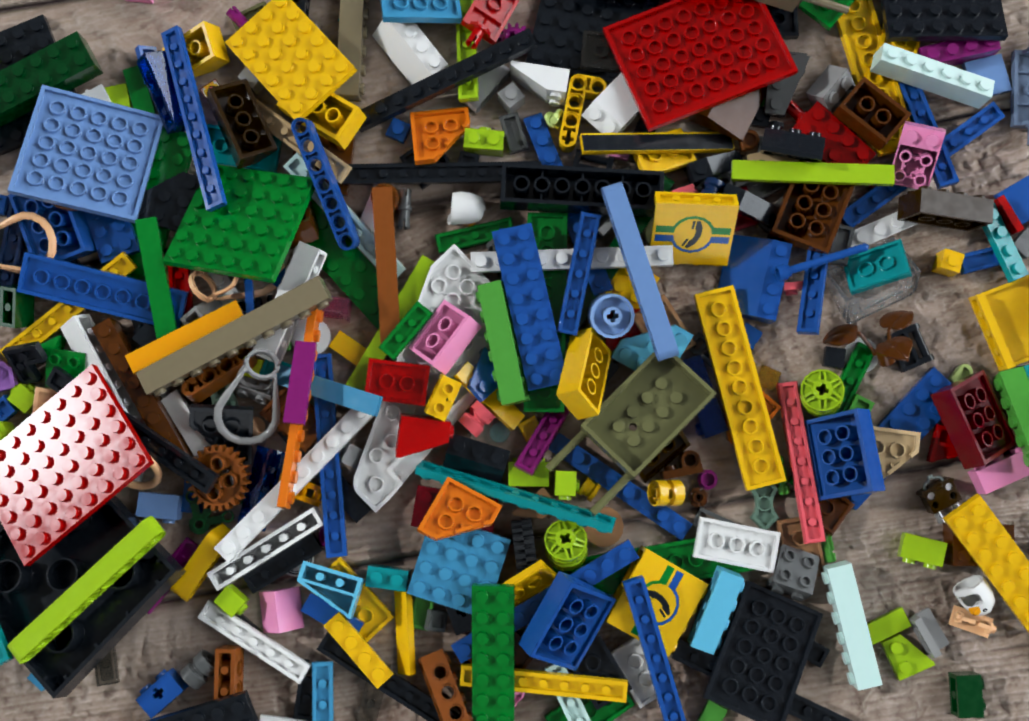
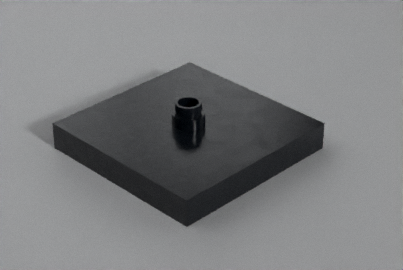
[0,496,186,699]

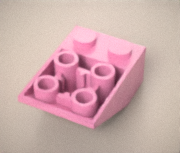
[892,121,946,189]

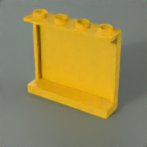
[968,275,1029,371]

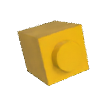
[931,248,965,277]

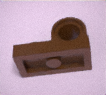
[660,450,704,480]

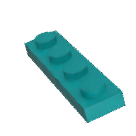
[982,203,1029,283]

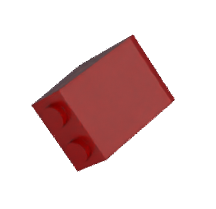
[395,413,454,458]

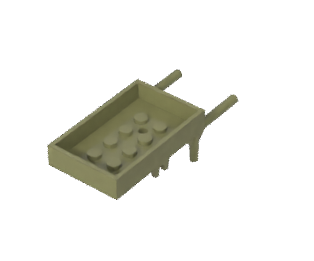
[545,352,717,516]

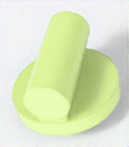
[544,108,564,129]

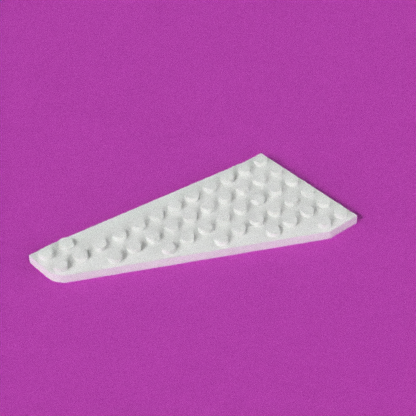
[353,244,490,513]

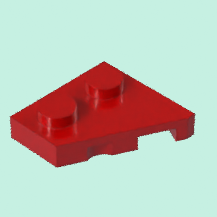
[926,424,958,463]

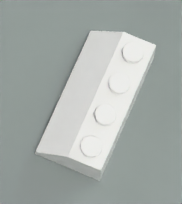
[372,20,449,85]

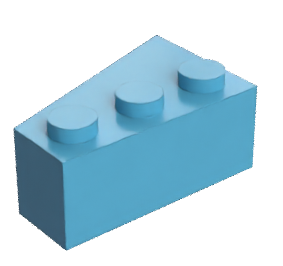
[297,561,365,619]

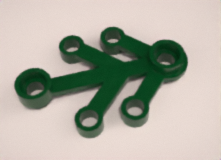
[185,490,245,535]

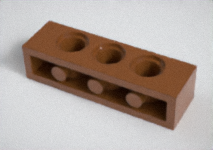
[214,645,244,700]
[417,648,474,721]

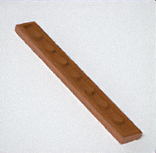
[372,187,400,343]

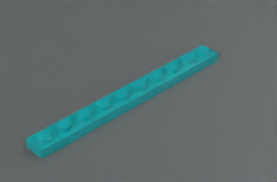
[415,460,616,533]

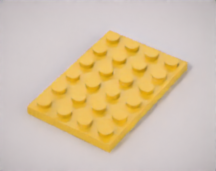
[225,0,357,119]

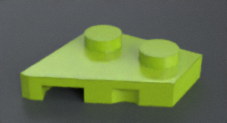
[880,633,935,681]

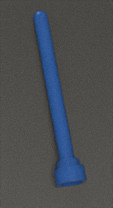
[774,243,869,282]

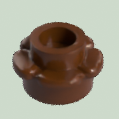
[688,487,708,507]

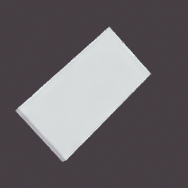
[692,516,781,573]

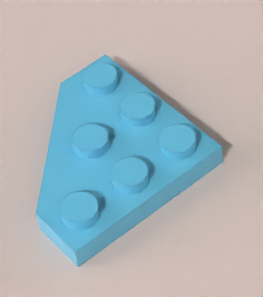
[611,324,694,371]

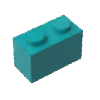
[365,564,411,592]

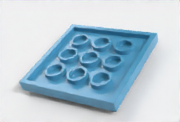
[380,0,462,24]
[407,529,511,615]

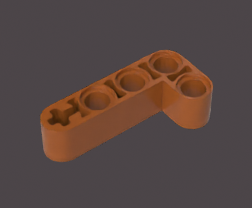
[181,347,258,403]

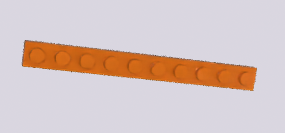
[277,308,324,509]

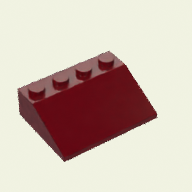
[931,370,1016,469]

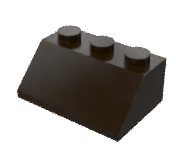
[638,431,691,483]

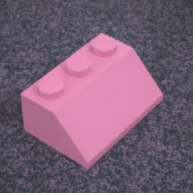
[408,300,482,375]

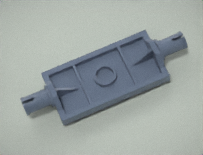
[1010,32,1029,146]

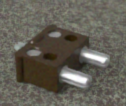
[916,474,962,524]

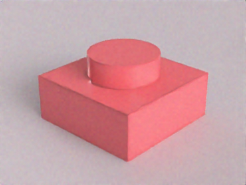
[782,281,803,296]

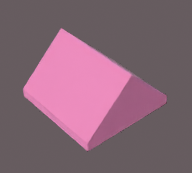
[259,586,304,633]

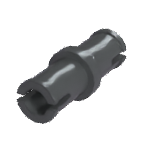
[397,188,412,230]

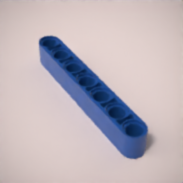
[291,117,360,250]

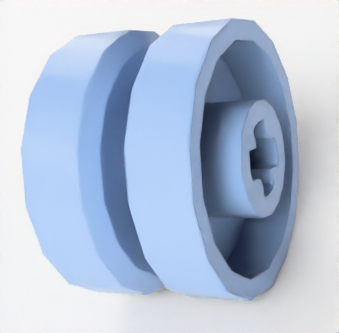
[587,293,635,339]

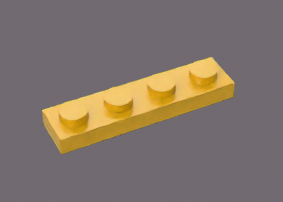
[323,612,394,689]

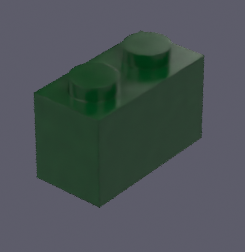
[0,285,34,328]
[948,671,986,718]

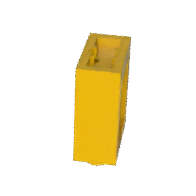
[424,374,462,422]

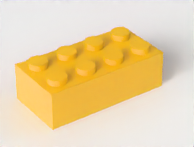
[276,93,367,150]
[556,327,612,420]

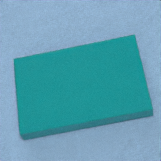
[843,239,913,295]

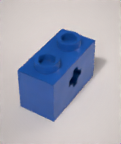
[136,668,189,719]

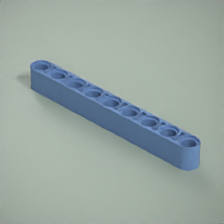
[601,181,679,361]

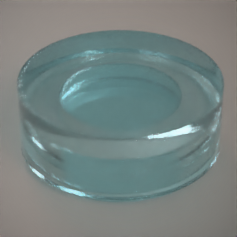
[490,423,510,443]

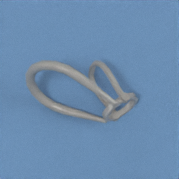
[213,349,281,445]

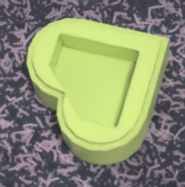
[947,364,973,383]

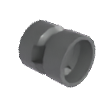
[180,649,215,690]

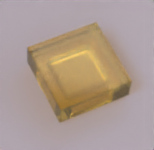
[758,365,781,391]

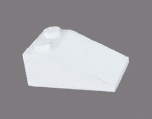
[510,60,570,107]
[581,73,639,133]

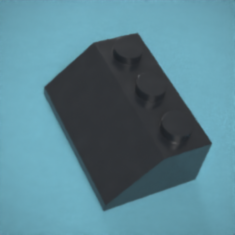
[760,125,826,162]
[443,434,511,483]

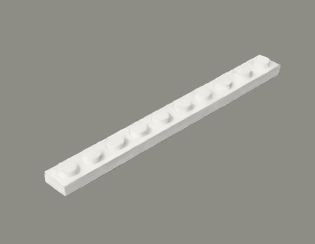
[470,245,674,274]
[214,409,374,563]

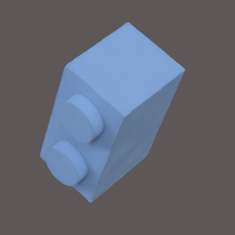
[136,491,183,524]

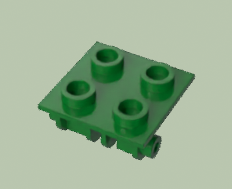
[45,347,86,387]

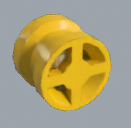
[577,477,601,502]

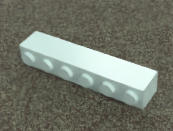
[870,43,995,109]
[821,560,883,691]

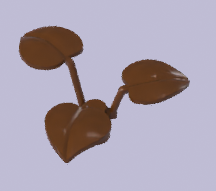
[823,310,914,367]

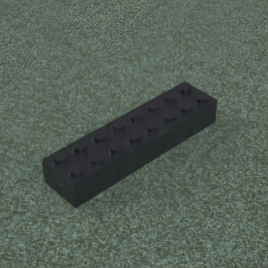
[500,163,664,218]

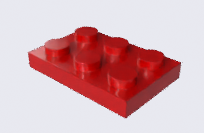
[365,358,430,406]

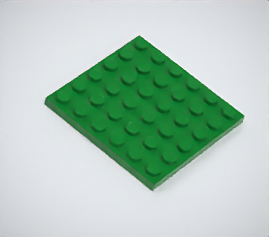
[162,165,315,283]

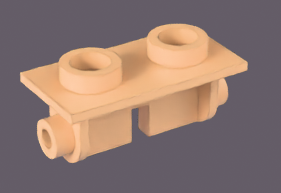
[948,605,997,638]

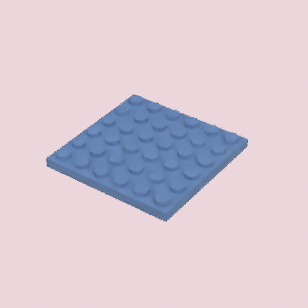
[8,84,165,223]

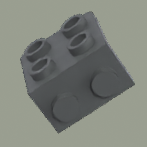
[766,544,820,601]

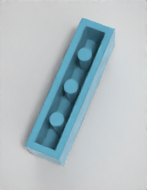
[687,565,745,655]

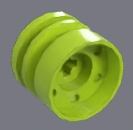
[800,369,845,417]
[544,520,588,571]

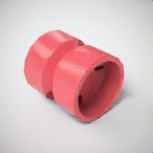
[458,400,496,438]

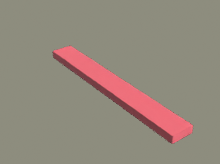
[776,381,826,544]

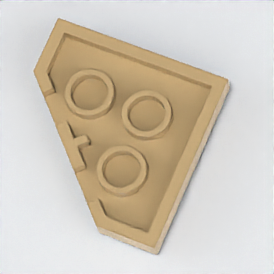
[873,426,921,479]

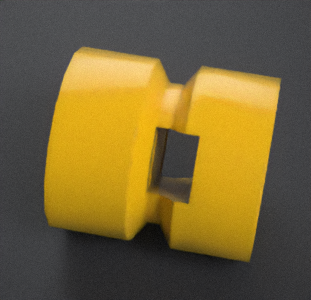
[647,480,686,507]

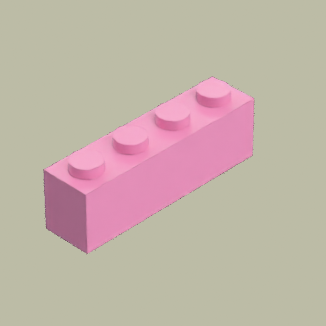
[968,446,1029,494]

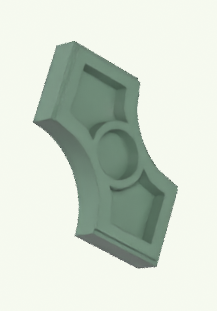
[749,484,779,530]

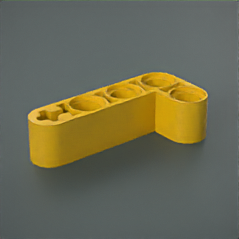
[558,74,607,153]
[170,523,231,602]

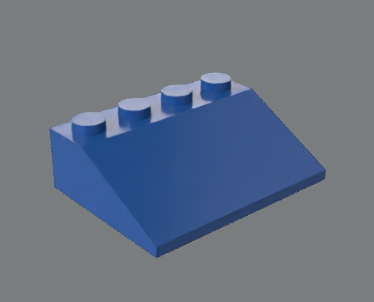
[8,194,97,262]
[717,235,793,324]
[804,408,886,501]
[518,571,616,671]

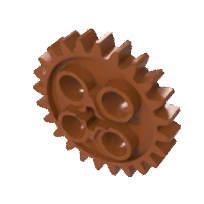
[186,444,252,512]

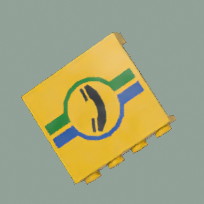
[650,191,739,266]
[605,545,709,657]

